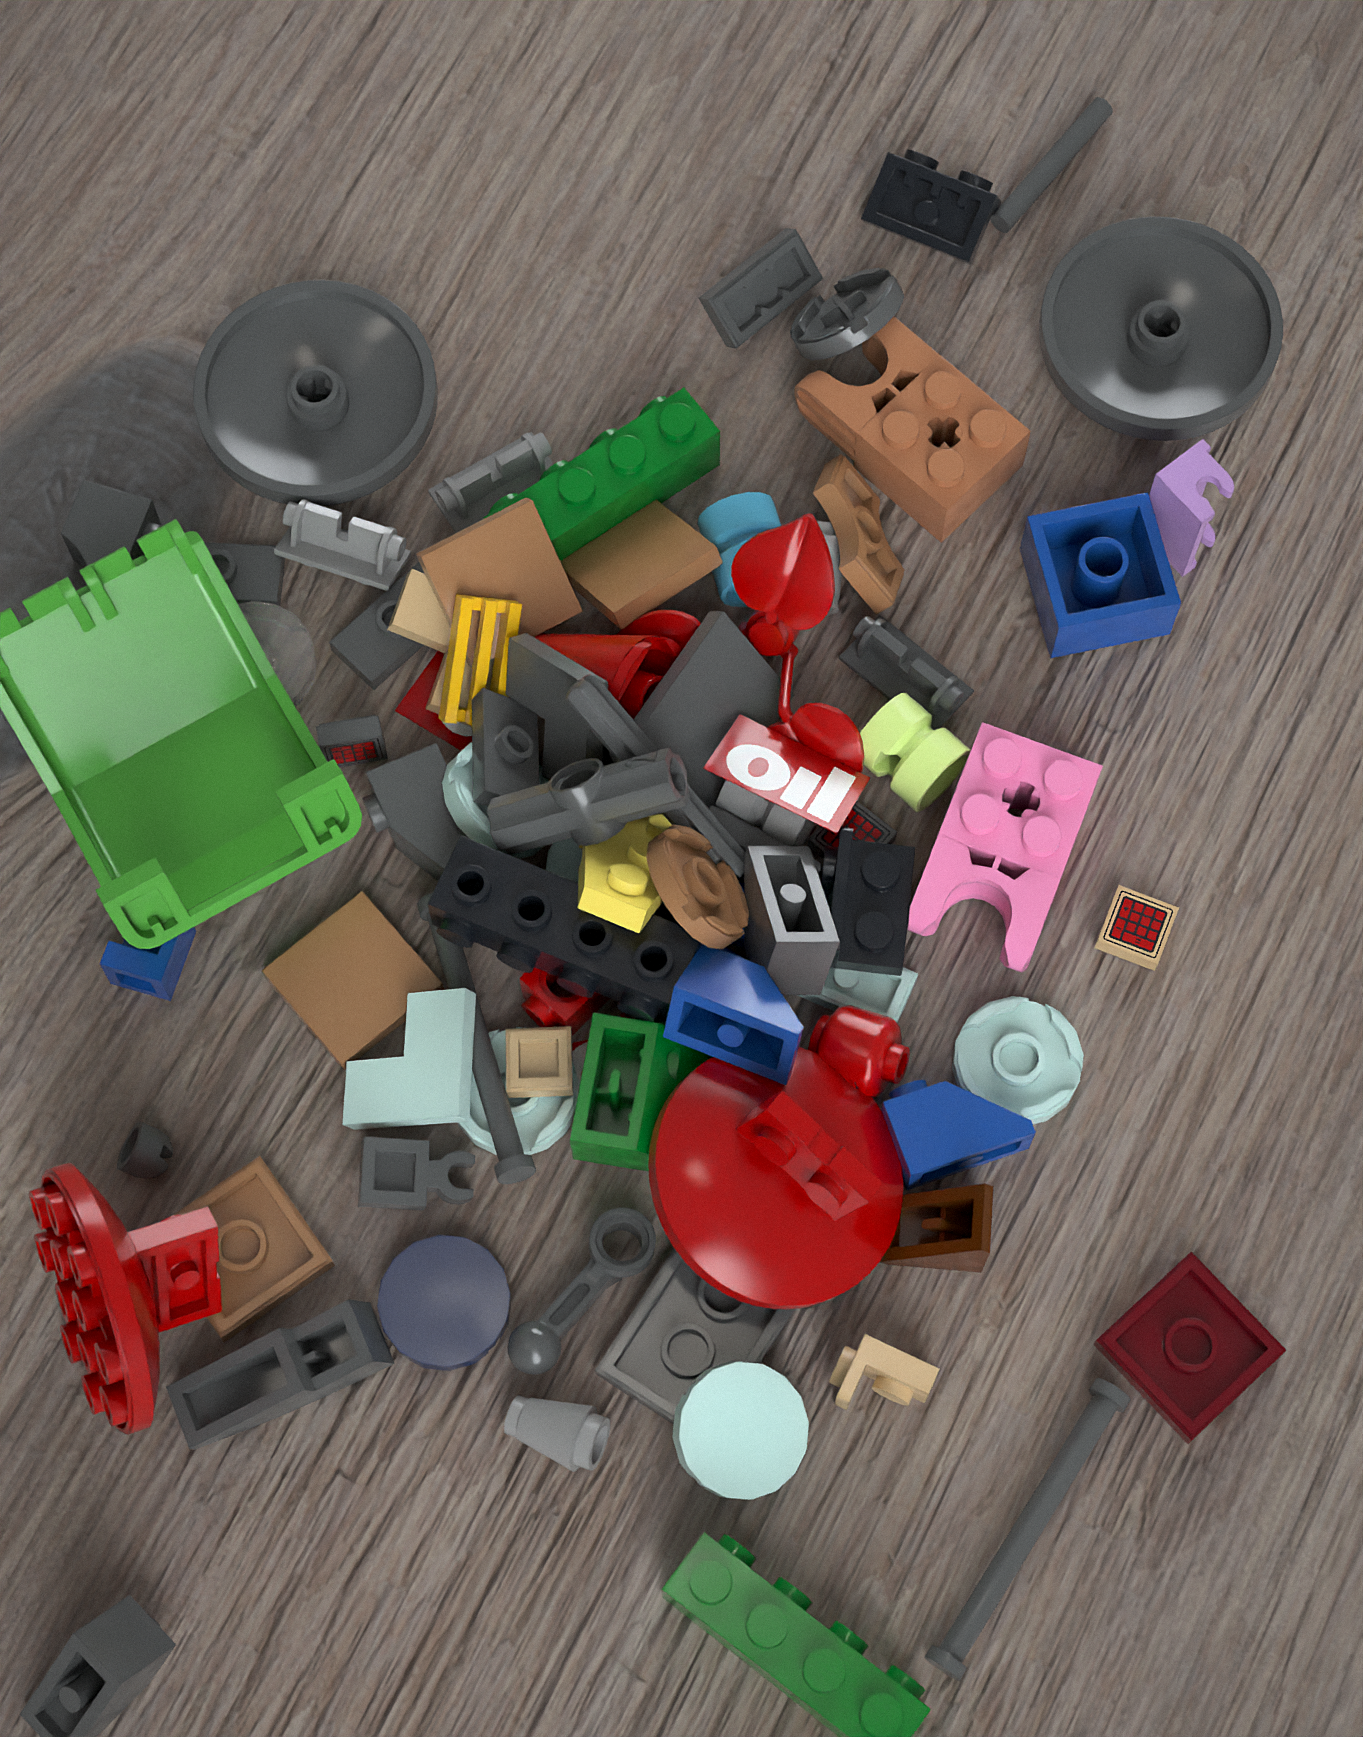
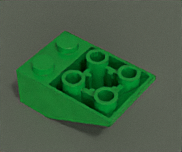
[570,1013,712,1172]

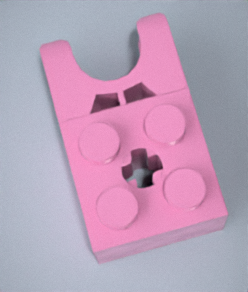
[907,722,1103,973]

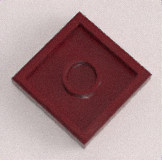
[1093,1252,1287,1444]

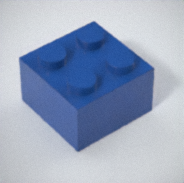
[1020,492,1181,659]

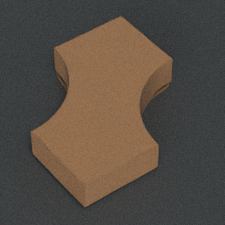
[813,454,905,615]

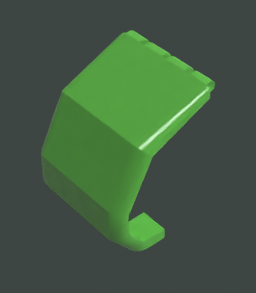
[0,519,362,949]

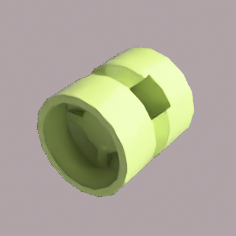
[860,693,971,812]

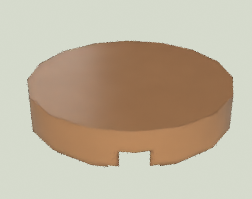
[646,824,749,949]

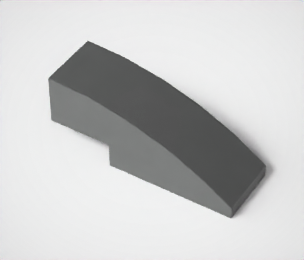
[166,1299,395,1449]

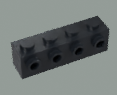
[428,836,702,1022]

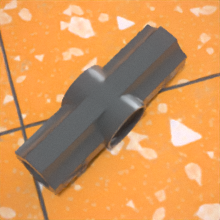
[487,748,690,855]

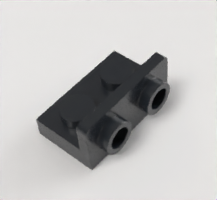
[861,149,1001,265]
[821,827,916,976]

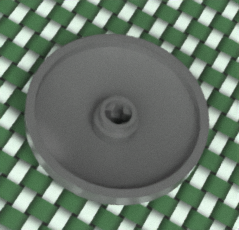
[1039,217,1283,441]
[193,280,438,506]

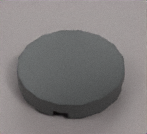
[790,268,904,361]

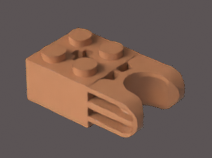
[794,316,1031,543]

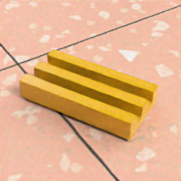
[439,594,522,725]

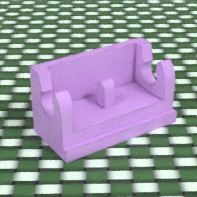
[1149,439,1234,577]

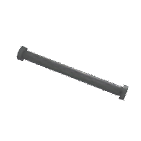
[417,893,536,1184]
[924,1378,1131,1681]

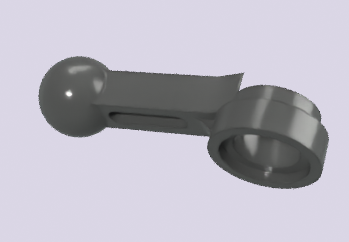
[507,1208,656,1375]

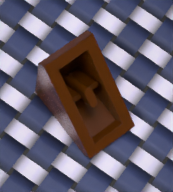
[880,1184,994,1273]

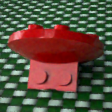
[648,1047,903,1309]
[29,1163,222,1435]

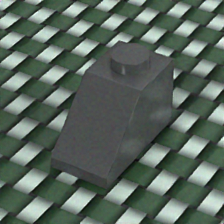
[744,846,840,995]
[20,1595,176,1737]

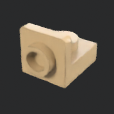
[829,1334,940,1410]

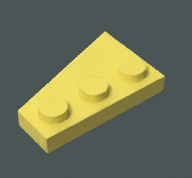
[578,814,672,933]

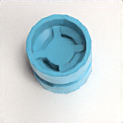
[697,492,782,607]

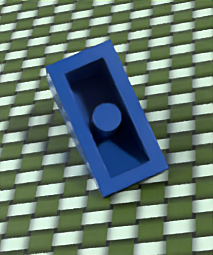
[663,944,804,1085]
[881,1080,1036,1191]

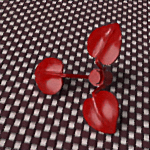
[617,513,864,773]

